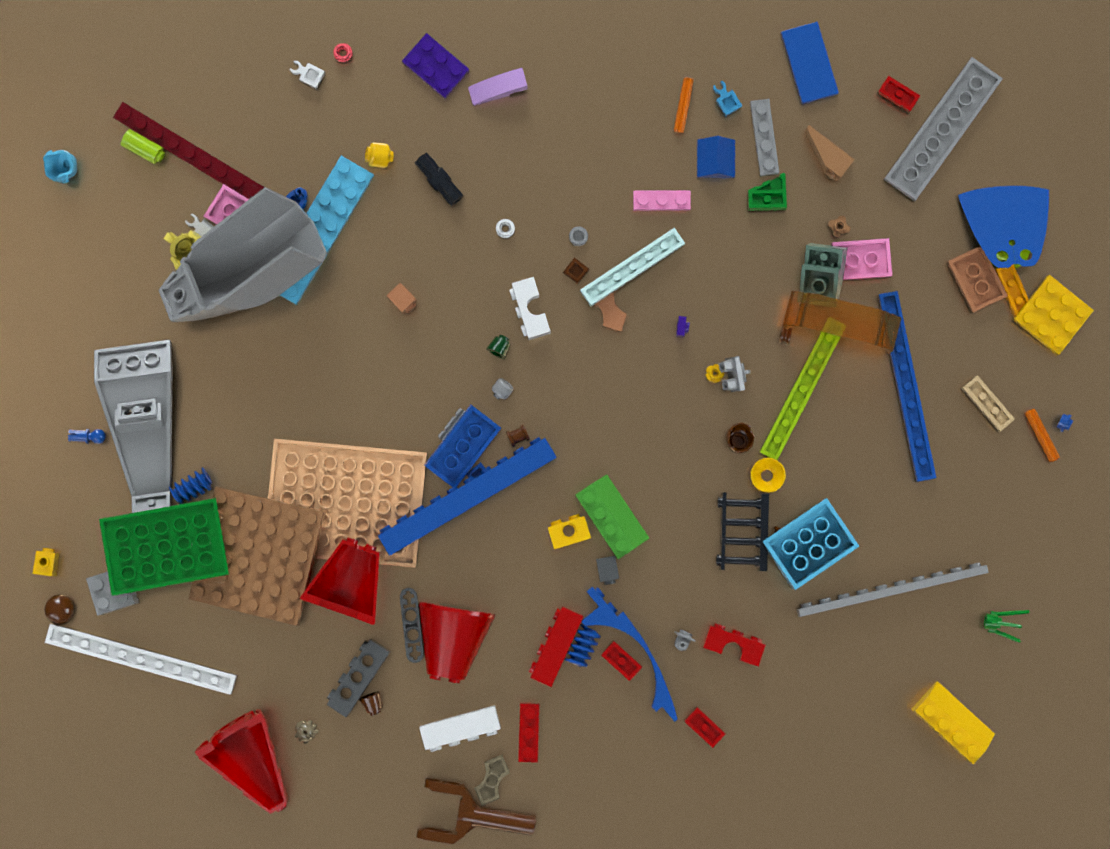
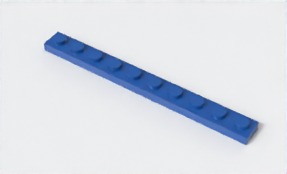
[878,291,936,482]

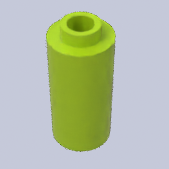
[121,129,165,164]

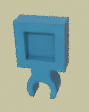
[713,81,742,117]

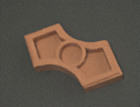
[594,292,627,332]

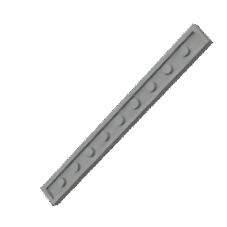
[796,562,989,617]

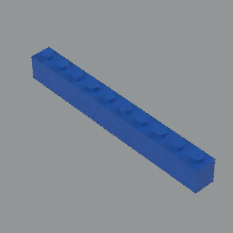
[378,437,557,556]

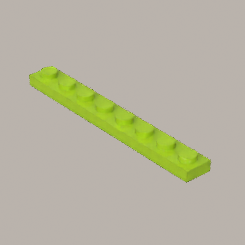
[759,317,846,460]

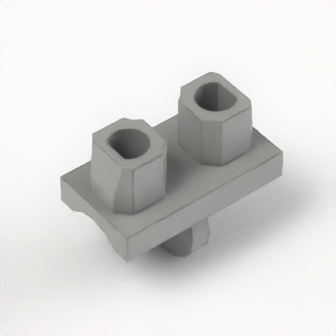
[719,356,751,392]

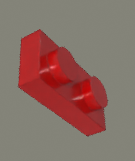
[878,75,921,113]
[601,641,642,681]
[684,707,726,748]

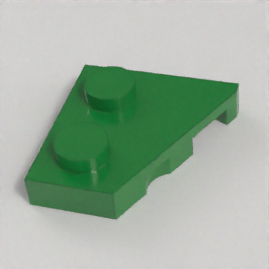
[748,173,787,211]

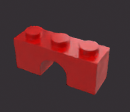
[702,623,766,667]

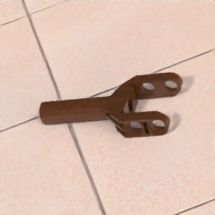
[416,778,536,844]

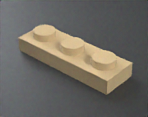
[962,375,1015,432]

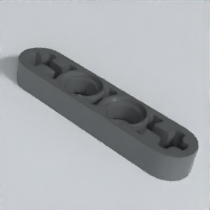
[400,588,424,663]

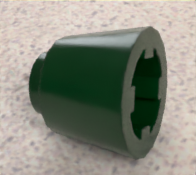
[486,334,510,359]

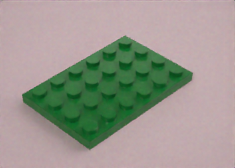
[99,498,229,596]

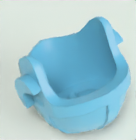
[43,150,77,184]

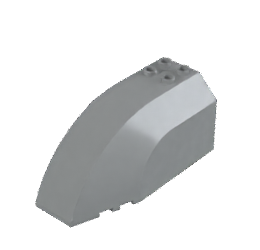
[159,187,327,322]

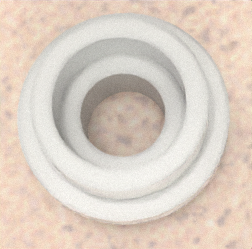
[496,219,515,238]

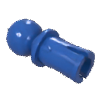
[68,429,106,444]

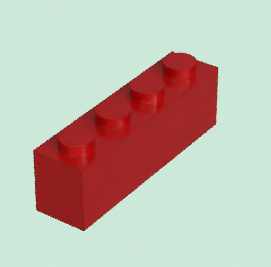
[529,606,583,687]

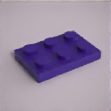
[402,33,470,99]

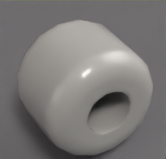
[492,378,513,400]

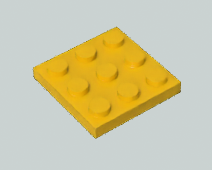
[1013,275,1094,355]

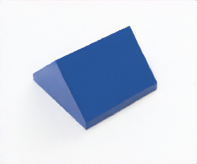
[697,136,735,178]

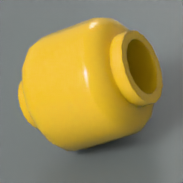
[365,143,394,168]

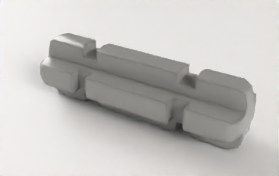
[438,408,465,441]

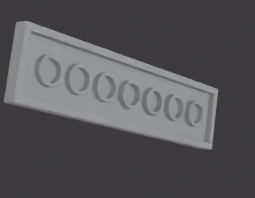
[884,57,1003,201]

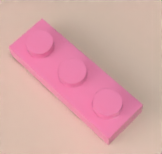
[633,190,691,211]

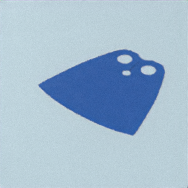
[958,186,1049,268]

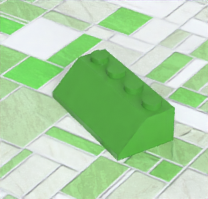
[575,475,649,559]

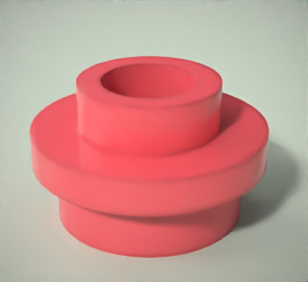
[333,43,353,62]

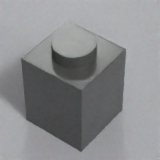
[596,556,619,585]

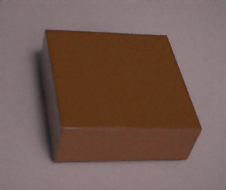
[563,257,589,285]

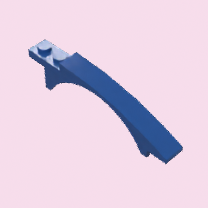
[581,587,678,722]

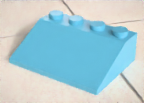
[762,498,859,590]

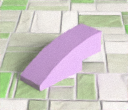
[468,68,528,106]

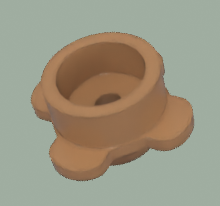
[828,215,851,238]

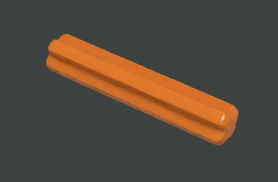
[674,77,694,133]
[1025,409,1060,462]

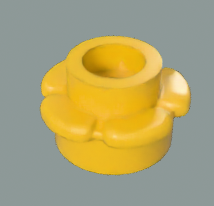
[706,364,724,383]

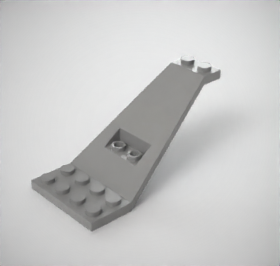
[94,340,173,513]

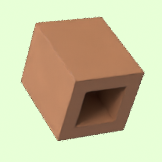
[386,283,417,315]

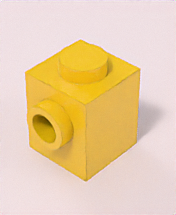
[32,548,60,576]

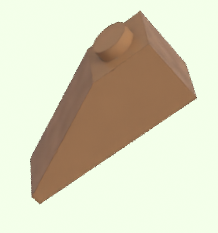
[805,125,855,181]

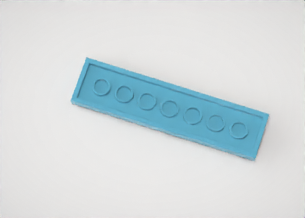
[280,155,374,305]

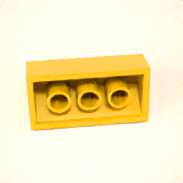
[911,681,995,765]

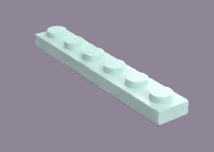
[580,228,685,306]

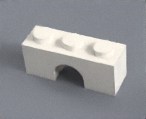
[509,277,551,340]

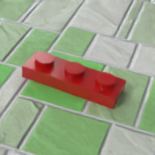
[518,703,539,763]

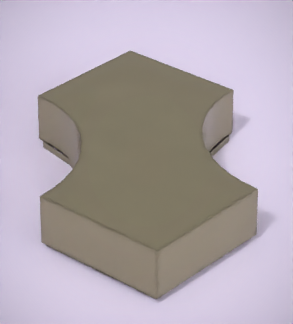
[474,754,510,806]

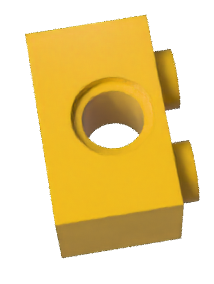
[548,514,591,550]

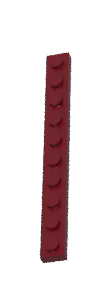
[113,102,265,199]

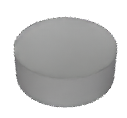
[569,226,588,246]

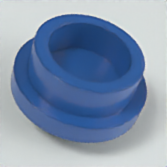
[1057,414,1074,432]

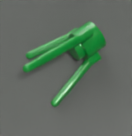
[984,610,1030,643]

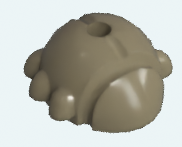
[295,720,319,744]

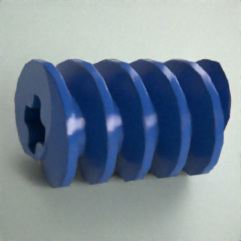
[169,467,212,504]
[564,624,601,667]

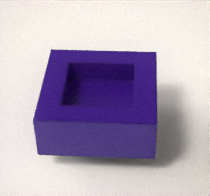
[676,316,690,338]

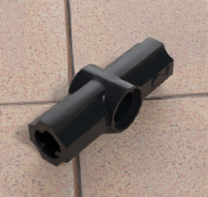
[414,152,464,207]

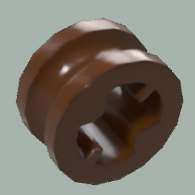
[779,326,792,345]

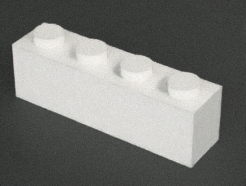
[419,705,501,752]

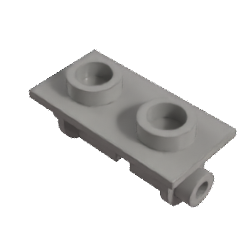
[674,630,695,651]

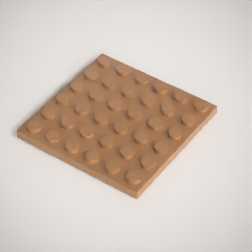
[188,486,325,626]

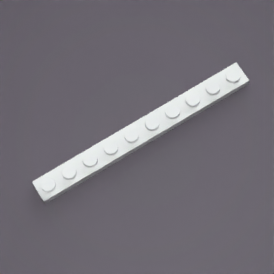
[45,624,237,695]

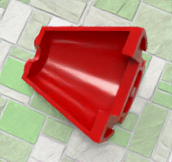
[300,537,380,625]
[419,602,495,684]

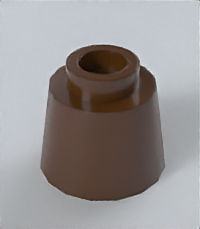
[359,691,382,716]

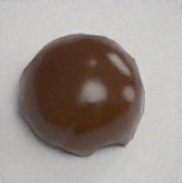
[726,422,755,454]
[44,594,74,625]

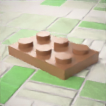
[947,246,1007,313]

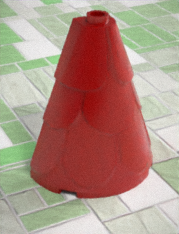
[195,709,288,814]

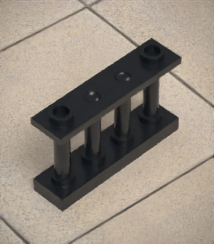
[716,492,769,571]

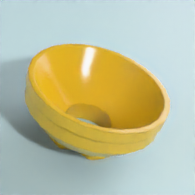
[750,458,786,493]

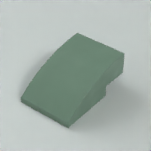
[799,243,847,308]

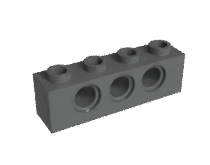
[327,639,391,717]

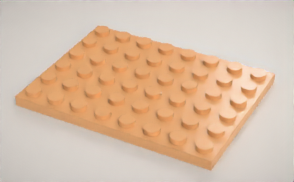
[268,439,427,568]

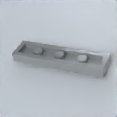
[750,99,779,177]

